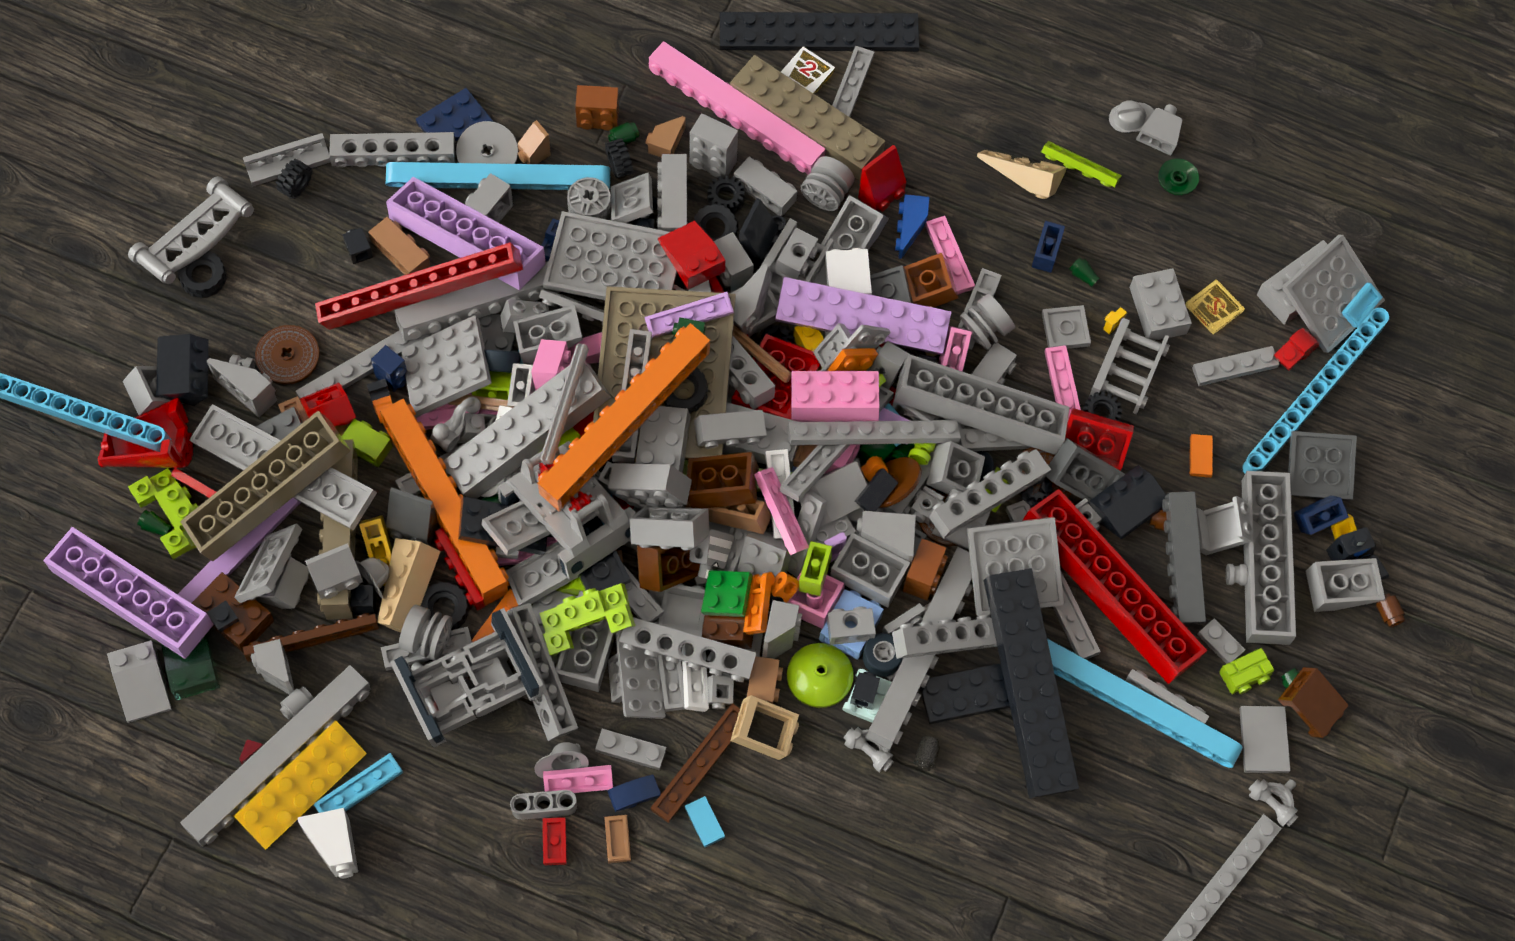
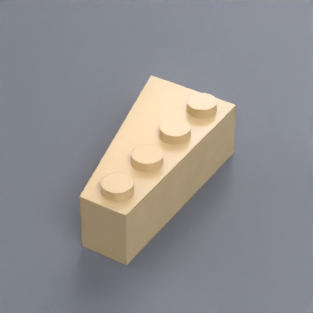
[377,538,441,632]

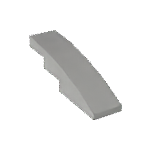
[958,268,1002,350]

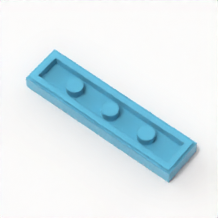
[313,753,403,813]

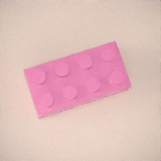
[792,371,879,422]

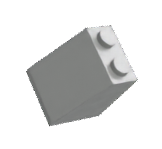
[856,511,916,569]

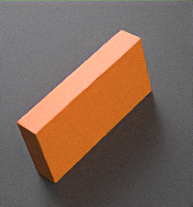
[1190,434,1213,478]

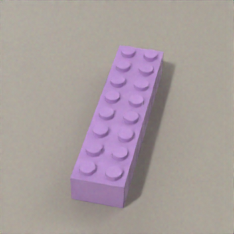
[386,177,546,290]
[775,277,951,355]
[43,527,214,659]

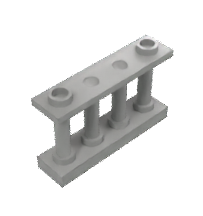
[760,219,834,296]
[1089,317,1170,415]

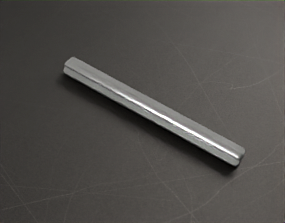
[540,343,589,464]

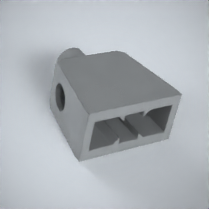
[1136,104,1182,156]

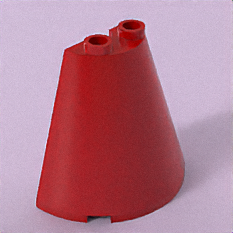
[98,398,193,468]

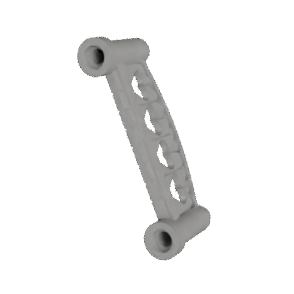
[128,176,254,284]

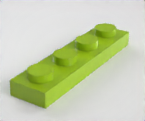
[1041,141,1122,187]

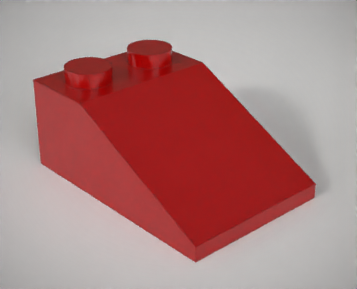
[858,145,906,212]
[658,221,726,290]

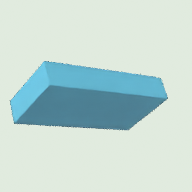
[1341,283,1383,328]
[685,796,725,848]

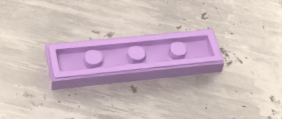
[644,292,734,339]

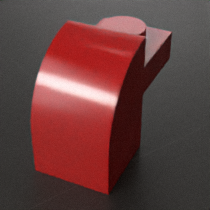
[1274,328,1319,371]

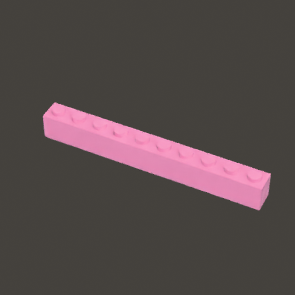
[649,41,826,175]

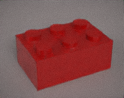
[1065,408,1134,471]

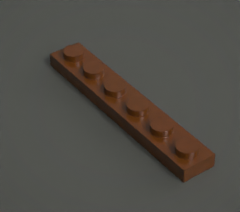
[243,613,379,662]
[651,704,740,823]

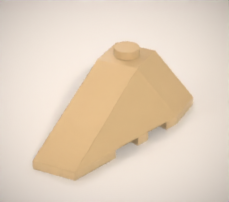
[977,150,1067,199]

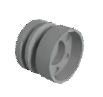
[800,156,855,211]
[567,177,611,220]
[960,293,1015,350]
[399,605,452,661]

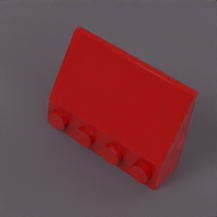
[731,334,821,420]

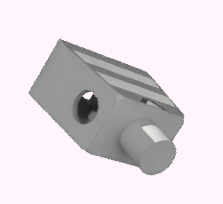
[689,529,735,579]

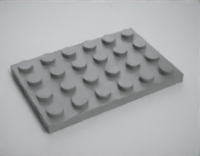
[543,211,677,300]

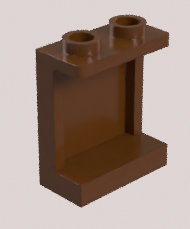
[1278,667,1348,738]

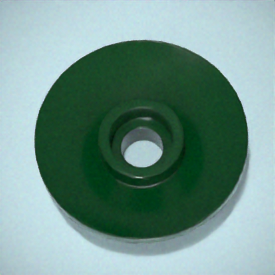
[1158,158,1199,195]

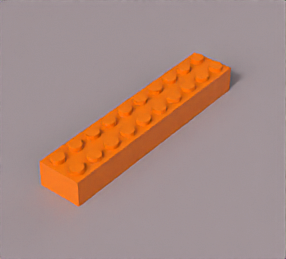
[537,323,710,511]
[380,399,510,606]

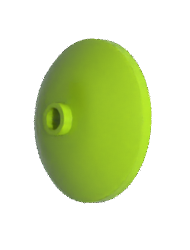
[787,643,853,708]

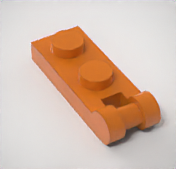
[743,572,775,635]

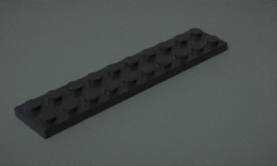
[720,12,919,52]

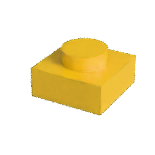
[1104,307,1127,335]
[1331,514,1357,540]

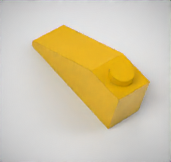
[359,515,392,586]

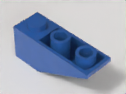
[895,195,929,259]

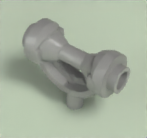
[844,727,894,773]
[1249,779,1298,827]

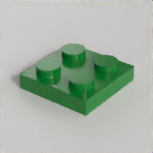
[701,571,753,617]

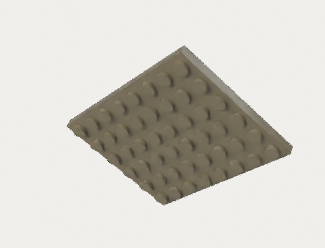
[593,286,736,460]

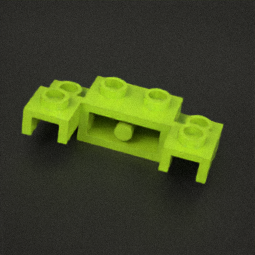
[128,468,198,560]
[539,583,636,656]

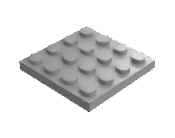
[1282,235,1385,353]
[401,315,491,418]
[967,517,1064,616]

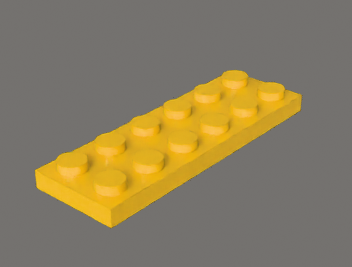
[234,721,367,850]

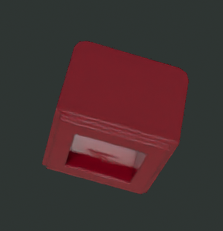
[239,740,263,765]

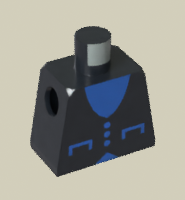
[1326,527,1376,561]

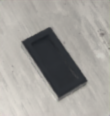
[855,468,898,512]

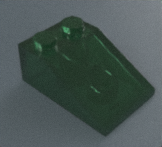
[162,633,220,700]

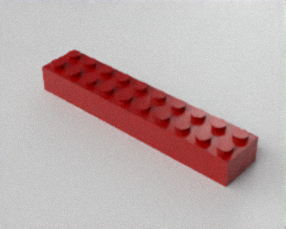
[1022,489,1207,685]

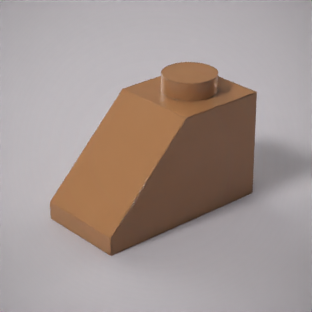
[646,116,686,158]
[517,120,551,164]

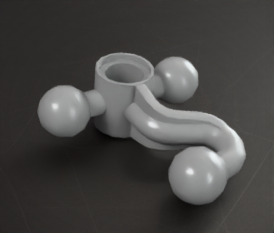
[430,397,481,453]

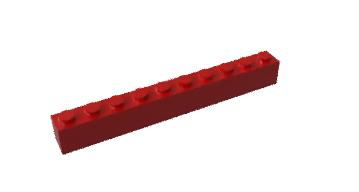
[315,242,523,330]

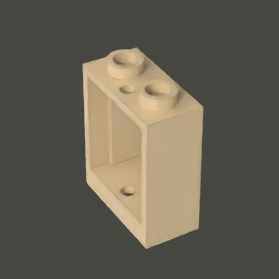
[730,695,799,760]

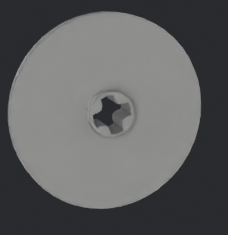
[456,121,518,164]

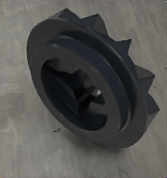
[761,323,795,344]
[1020,477,1054,506]

